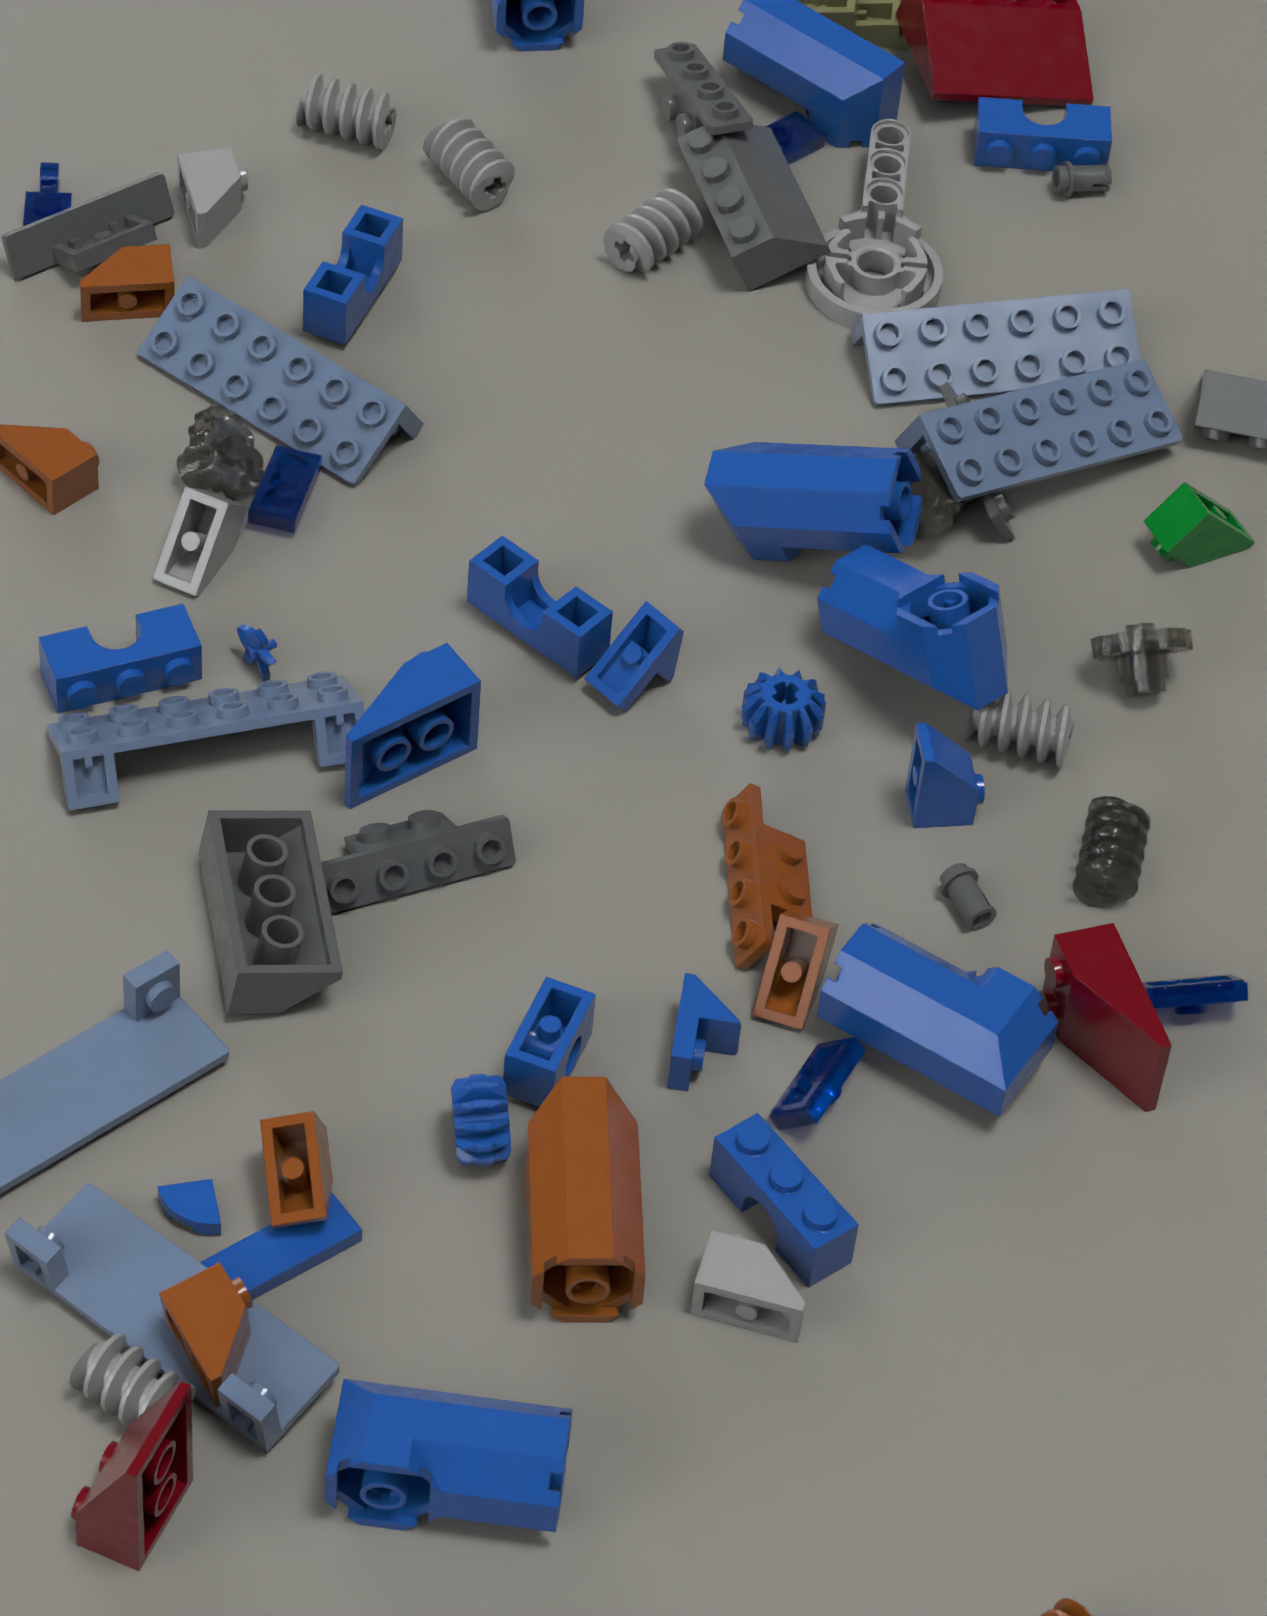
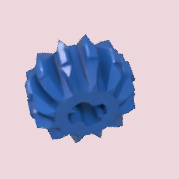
[741,667,826,753]
[451,1073,511,1167]

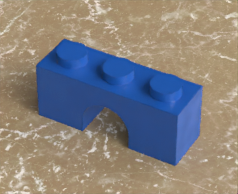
[973,97,1112,171]
[303,204,403,345]
[467,535,613,678]
[38,603,202,714]
[709,1113,859,1288]

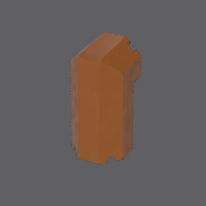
[524,1076,646,1323]

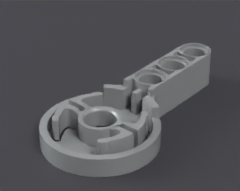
[805,119,943,328]

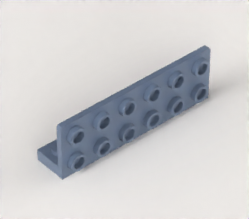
[138,275,424,486]
[850,289,1140,406]
[895,359,1183,502]
[47,671,365,811]
[0,950,229,1194]
[5,1183,340,1452]

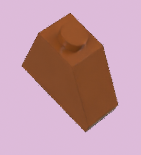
[80,244,175,322]
[0,424,99,515]
[752,910,839,1030]
[260,1111,333,1229]
[159,1262,254,1408]

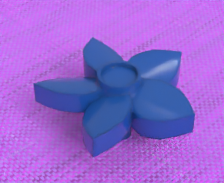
[237,624,277,682]

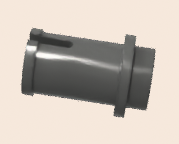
[1052,161,1112,197]
[940,863,996,931]

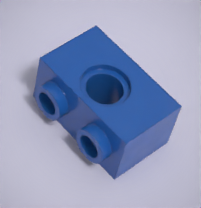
[503,977,596,1107]

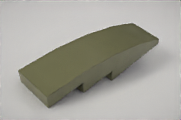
[797,0,910,50]

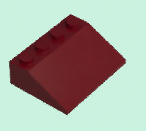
[895,0,1094,106]

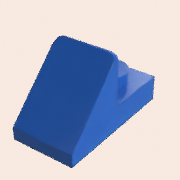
[584,601,684,712]
[667,973,741,1091]

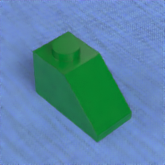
[1143,482,1255,567]

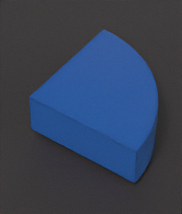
[157,1179,221,1235]

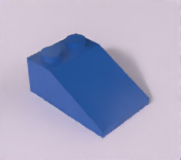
[344,643,481,809]

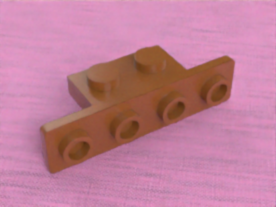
[721,783,812,970]

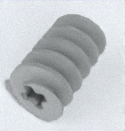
[296,73,396,150]
[423,117,515,211]
[603,188,703,273]
[964,689,1074,768]
[69,1333,197,1427]

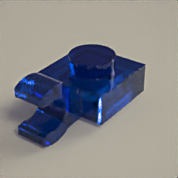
[23,162,72,226]

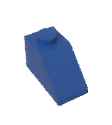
[905,723,985,828]

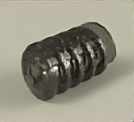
[1073,796,1151,908]

